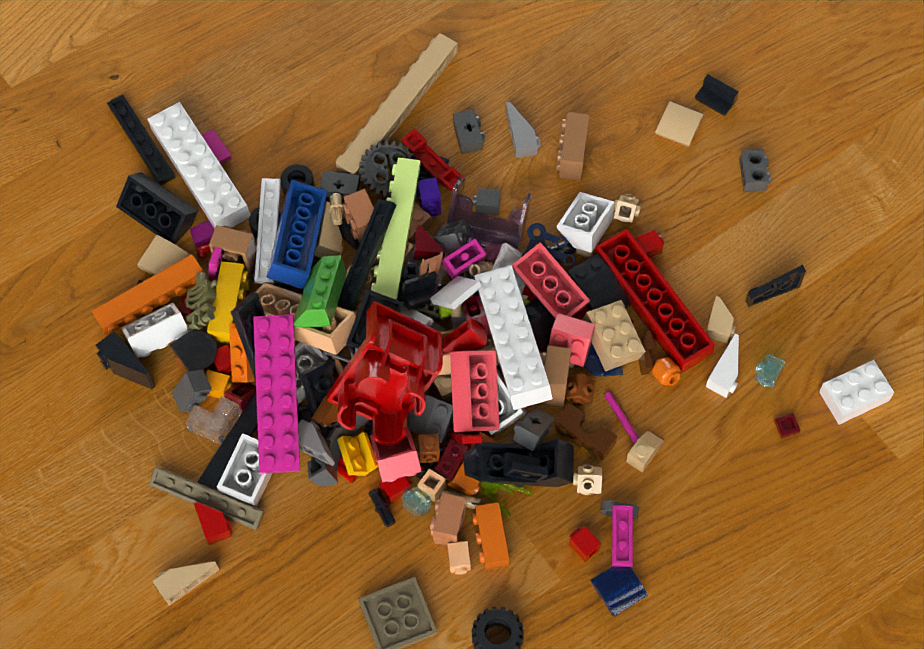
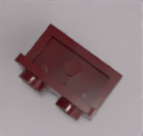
[432,439,469,481]

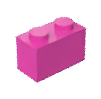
[442,239,486,280]

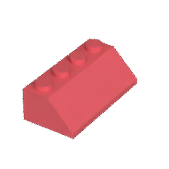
[512,242,590,319]
[450,351,500,432]

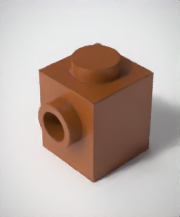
[418,434,440,463]

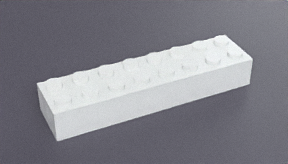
[147,102,251,229]
[474,265,553,410]

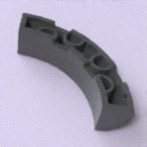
[308,414,369,486]

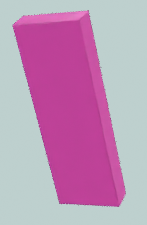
[209,247,222,287]
[612,505,633,567]

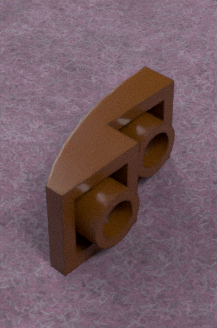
[639,330,656,375]

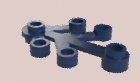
[521,223,575,265]

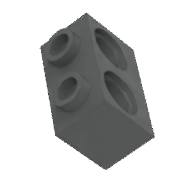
[739,149,771,192]
[434,220,470,255]

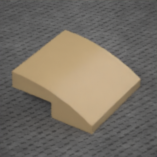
[655,101,704,147]
[137,235,190,275]

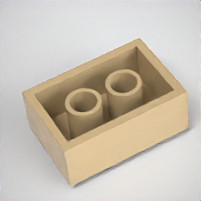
[582,300,646,372]

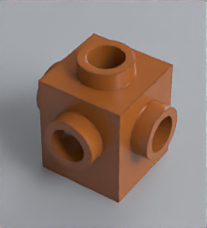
[565,374,595,406]

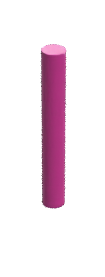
[604,392,639,444]

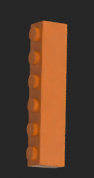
[92,254,203,336]

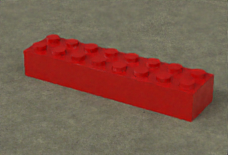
[594,228,715,373]

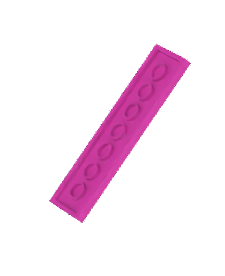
[253,314,300,474]

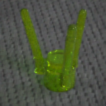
[481,482,532,517]

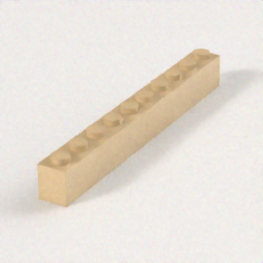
[336,33,458,176]

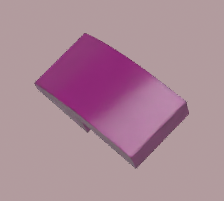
[190,221,215,247]

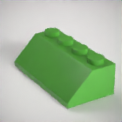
[293,255,347,328]

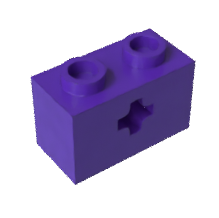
[418,178,441,218]

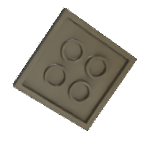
[358,577,438,649]

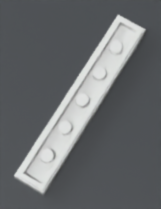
[254,178,281,284]

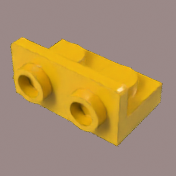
[337,432,378,476]

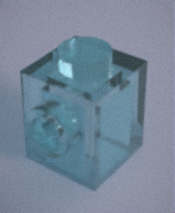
[755,354,786,388]

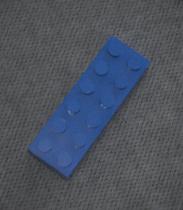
[266,180,327,289]

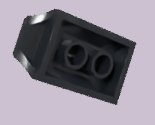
[346,289,404,358]
[463,442,536,488]

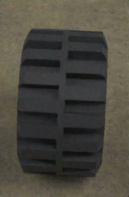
[472,606,524,649]

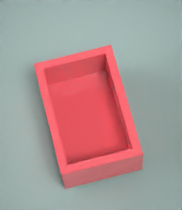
[370,425,422,482]

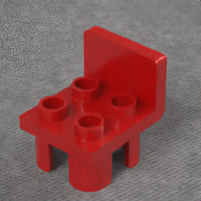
[327,301,443,445]

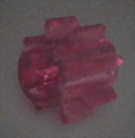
[484,244,501,265]

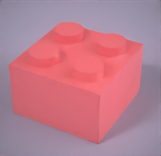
[548,313,595,367]

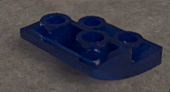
[590,566,648,616]

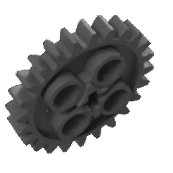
[358,140,417,199]

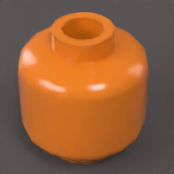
[652,357,681,386]

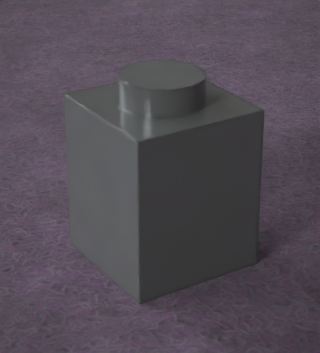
[473,188,500,215]

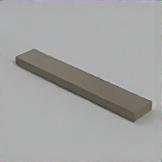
[149,466,264,530]

